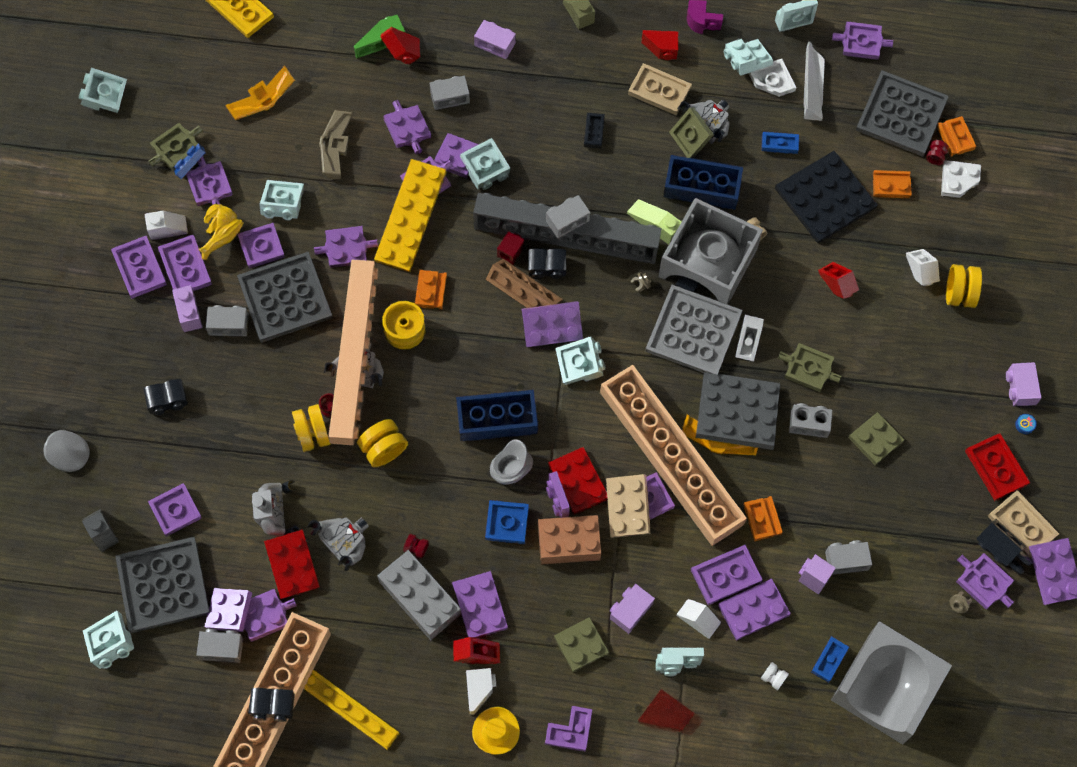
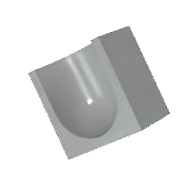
[659,198,763,305]
[831,621,952,745]

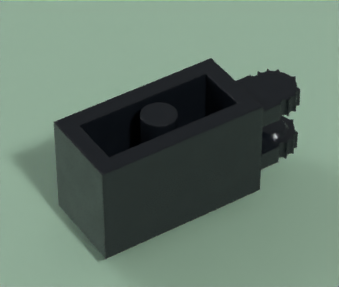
[976,519,1033,575]

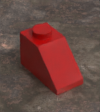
[380,27,420,64]
[642,30,678,60]
[818,262,859,299]
[453,637,500,664]

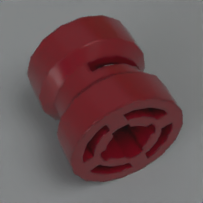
[926,140,949,166]
[319,393,334,418]
[403,533,429,559]

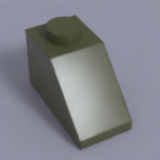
[563,0,595,29]

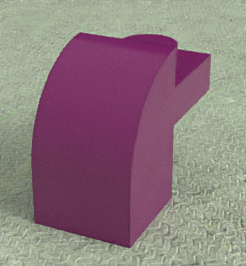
[687,0,723,34]

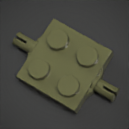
[148,123,203,171]
[778,343,841,392]

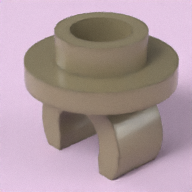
[631,272,652,292]
[950,591,972,613]

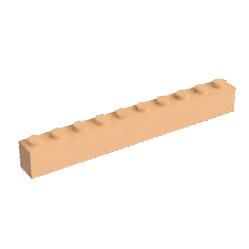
[329,260,378,445]

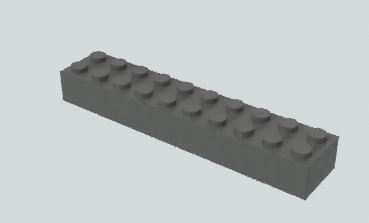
[473,193,662,264]

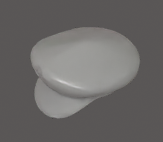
[43,430,90,472]
[490,440,533,485]

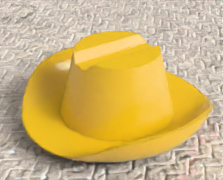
[472,707,520,754]

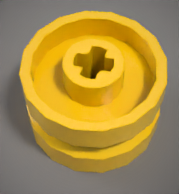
[946,264,982,308]
[383,301,425,349]
[292,404,330,452]
[357,419,408,467]

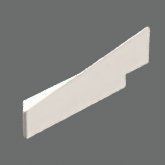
[804,42,824,121]

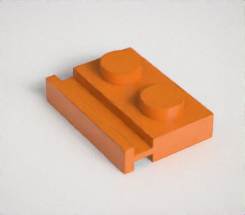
[937,116,976,157]
[873,170,912,198]
[415,270,447,310]
[743,496,783,541]

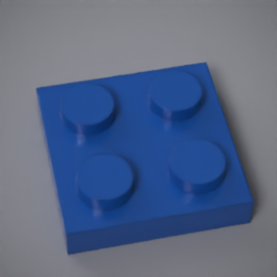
[485,500,529,544]

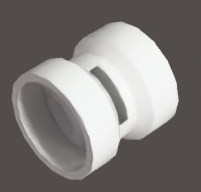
[761,662,789,691]

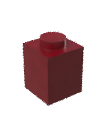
[497,231,525,265]

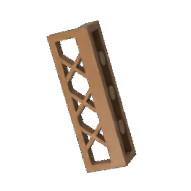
[486,259,563,308]

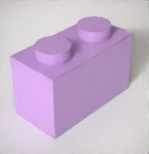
[474,20,516,59]
[172,285,203,332]
[1006,363,1041,406]
[799,554,836,595]
[610,584,655,634]

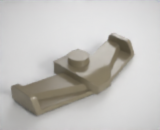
[319,110,353,179]

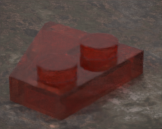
[638,689,694,732]

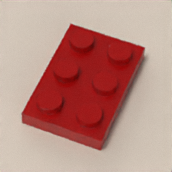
[965,433,1030,501]
[548,447,608,515]
[264,530,320,599]

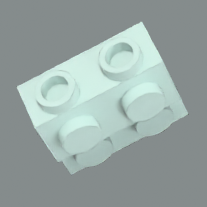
[775,0,818,32]
[724,39,773,76]
[79,68,127,113]
[460,138,510,190]
[260,180,304,220]
[556,337,605,385]
[83,611,134,669]
[656,648,704,676]

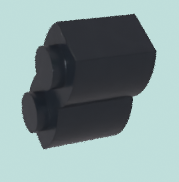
[528,249,566,279]
[143,379,188,415]
[248,688,295,722]

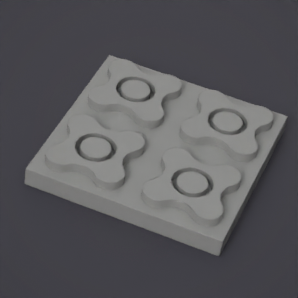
[645,285,742,375]

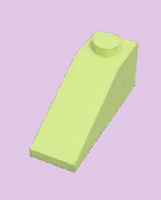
[627,199,681,245]

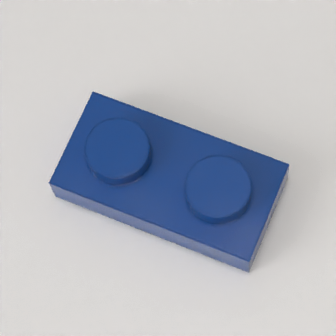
[761,132,799,154]
[174,143,206,179]
[811,637,849,683]

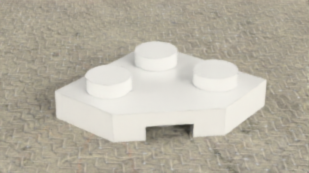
[749,59,796,97]
[941,160,981,198]

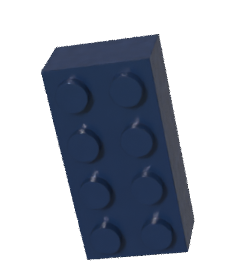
[663,155,743,210]
[456,390,538,441]

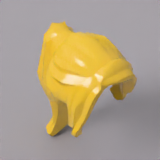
[199,204,244,260]

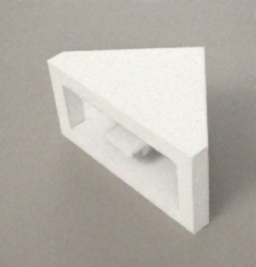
[676,599,721,639]

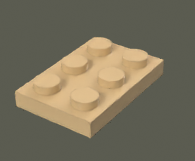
[628,63,692,115]
[606,474,651,538]
[988,490,1059,559]

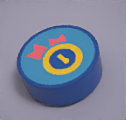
[1015,414,1036,434]

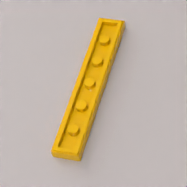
[304,670,399,750]

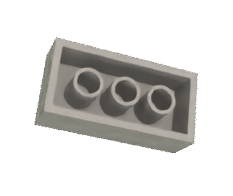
[377,550,461,641]

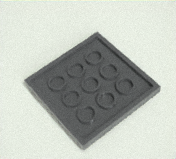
[855,70,949,157]
[237,252,333,343]
[696,372,780,450]
[116,537,210,633]

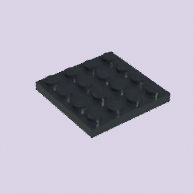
[775,151,878,243]

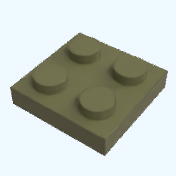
[669,107,714,159]
[849,412,904,466]
[554,617,609,672]

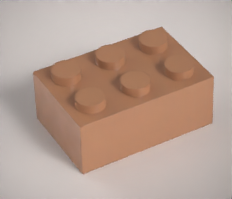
[538,515,601,564]

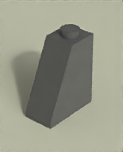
[82,509,119,552]

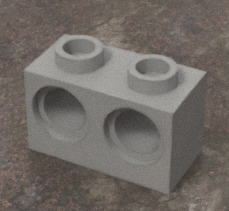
[789,403,832,438]

